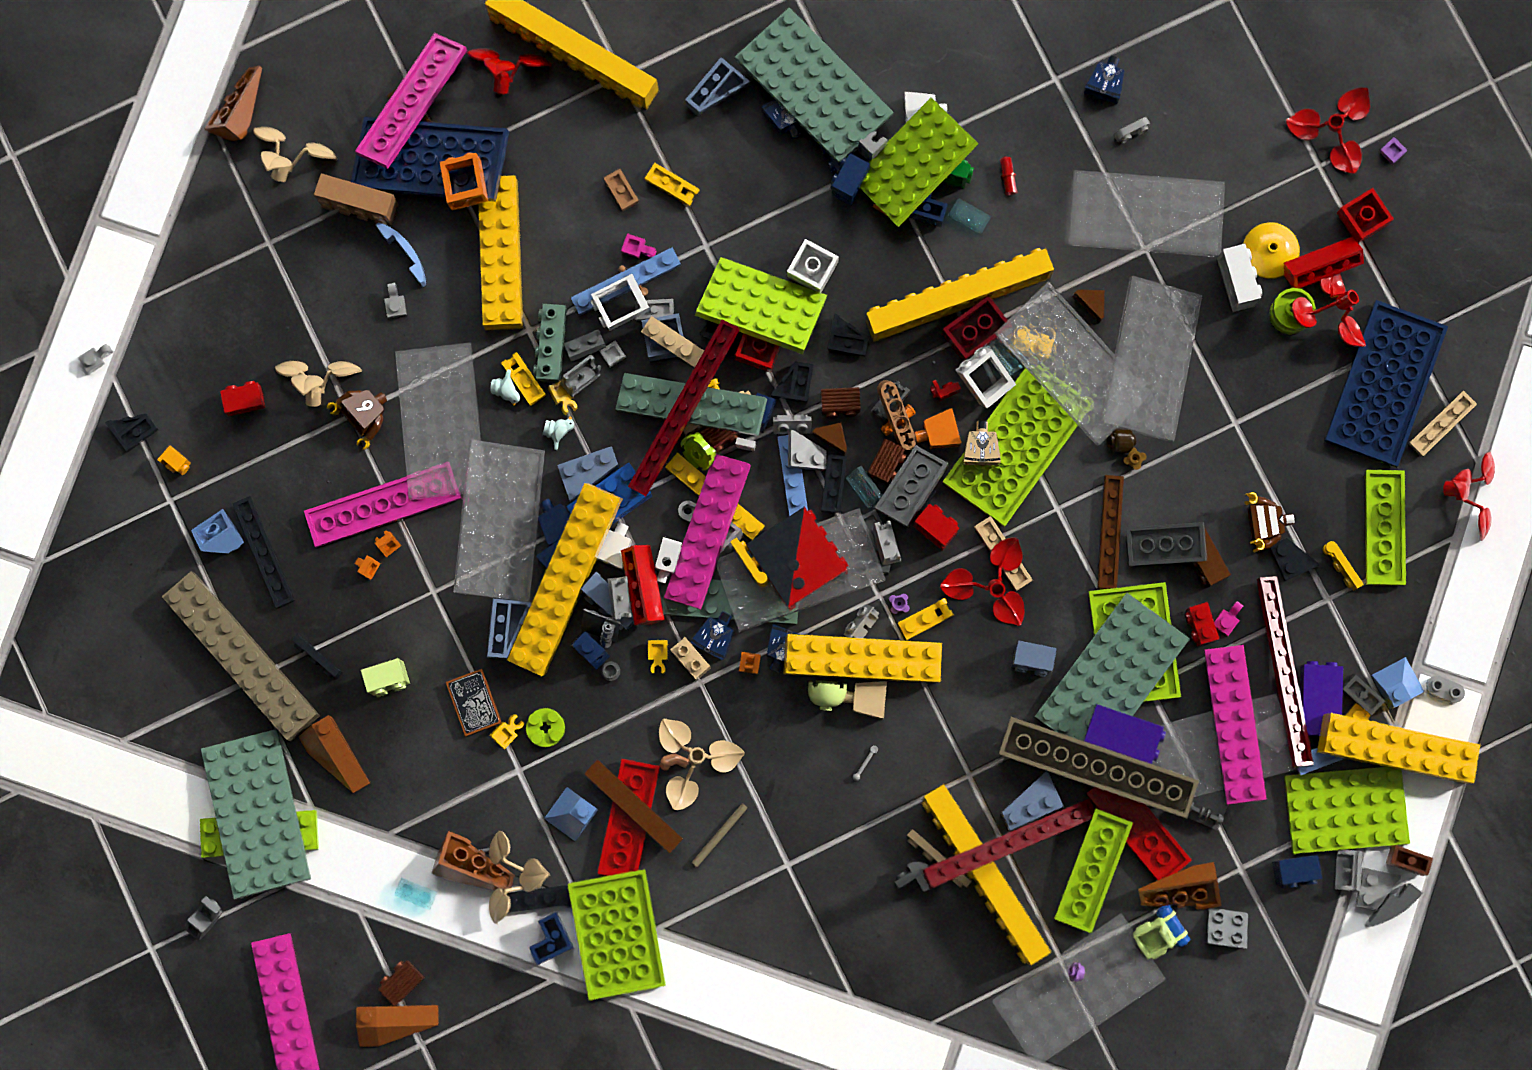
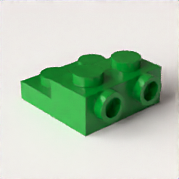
[942,160,974,188]

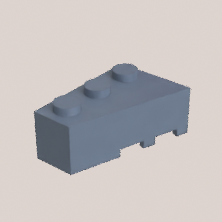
[581,572,634,631]

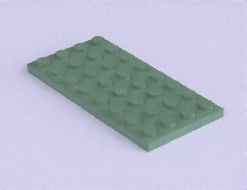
[735,7,894,164]
[1035,593,1190,749]
[201,729,312,900]

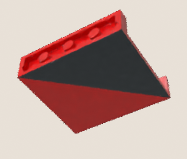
[746,506,848,611]

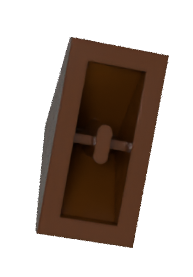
[1073,290,1105,323]
[812,423,847,455]

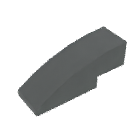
[1365,883,1423,927]

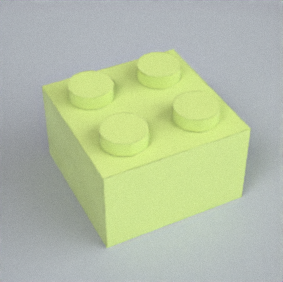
[361,658,410,697]

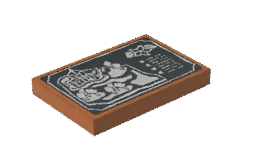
[446,669,502,737]

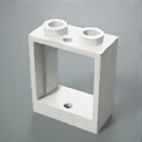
[590,274,650,331]
[956,346,1016,408]

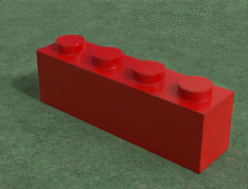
[1283,237,1364,289]
[621,545,664,625]

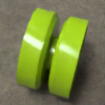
[1269,288,1316,335]

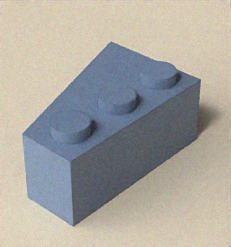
[683,57,750,116]
[557,446,619,503]
[486,599,532,660]
[1000,771,1063,831]

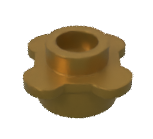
[1124,447,1146,470]

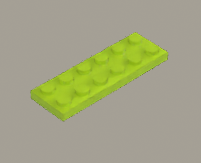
[1365,470,1406,586]
[1055,809,1133,933]
[200,810,319,858]

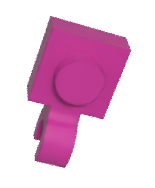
[621,234,657,258]
[1214,601,1243,636]

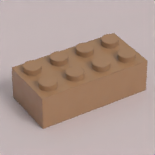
[314,174,399,225]

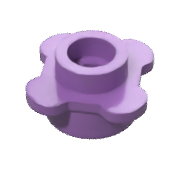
[889,594,910,614]
[1068,962,1085,982]

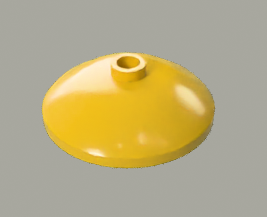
[1243,223,1299,279]

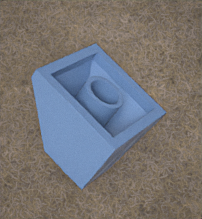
[191,509,244,553]
[1371,657,1424,709]
[544,787,598,841]

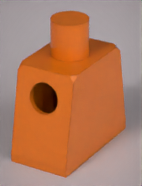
[914,408,961,449]

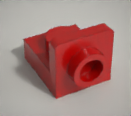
[930,380,961,402]

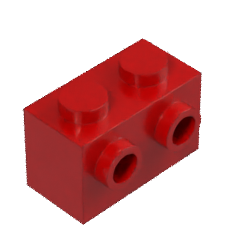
[220,381,266,416]
[1185,602,1219,646]

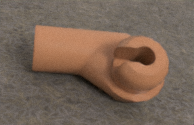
[660,753,689,770]

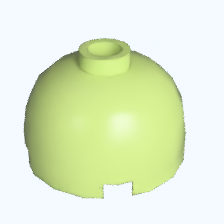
[808,681,847,710]

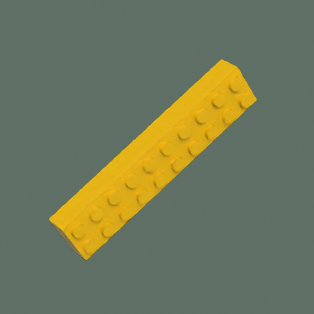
[485,0,658,109]
[866,248,1054,342]
[507,483,623,676]
[921,784,1051,965]

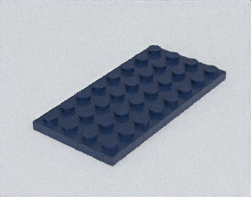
[351,117,509,202]
[1324,300,1448,468]

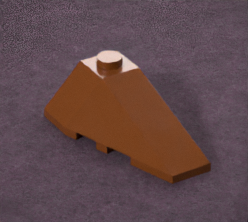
[204,66,262,141]
[298,715,370,793]
[431,831,515,893]
[1139,862,1221,909]
[356,1005,438,1046]

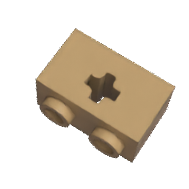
[670,637,711,681]

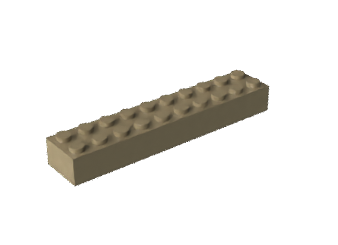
[162,571,320,741]
[999,717,1199,818]

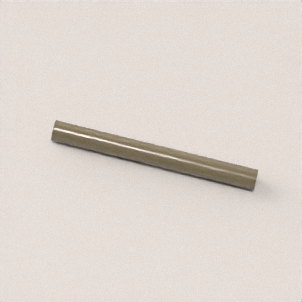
[692,803,748,867]

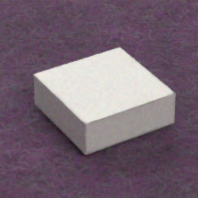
[600,341,626,367]
[735,437,756,452]

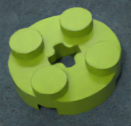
[681,432,717,470]
[526,708,565,747]

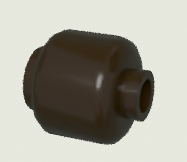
[1106,428,1136,453]

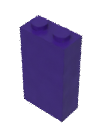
[1300,661,1343,736]
[1084,704,1166,764]

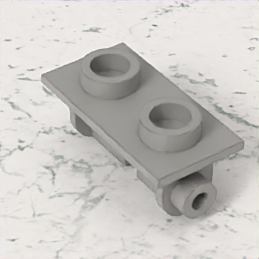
[773,414,812,434]
[843,604,879,638]

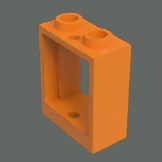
[440,153,488,210]

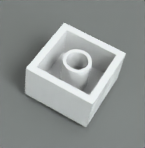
[787,239,839,293]

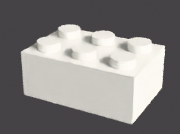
[1217,244,1262,312]

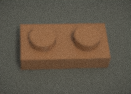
[604,169,639,211]

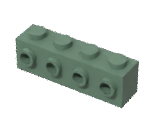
[533,304,567,383]

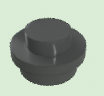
[601,662,620,681]

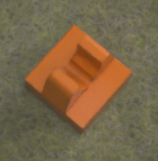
[375,531,401,557]
[354,555,381,580]
[739,652,761,674]

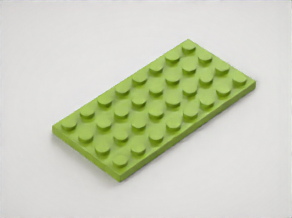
[942,360,1093,527]

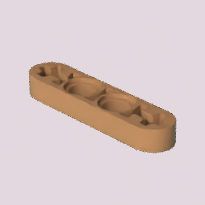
[877,380,916,450]

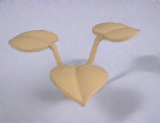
[254,127,338,182]
[275,361,362,406]
[659,719,745,810]
[489,831,549,924]

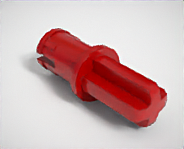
[1000,157,1017,195]

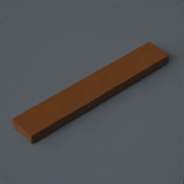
[1097,475,1124,590]
[584,759,683,853]

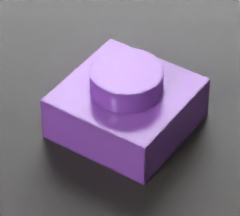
[1379,137,1407,165]

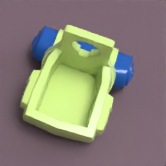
[1133,905,1190,959]

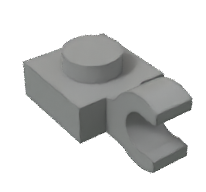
[385,283,407,318]
[78,344,113,374]

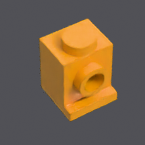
[157,446,191,475]

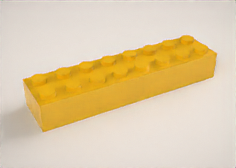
[479,176,523,330]
[783,634,942,683]
[1317,713,1480,784]

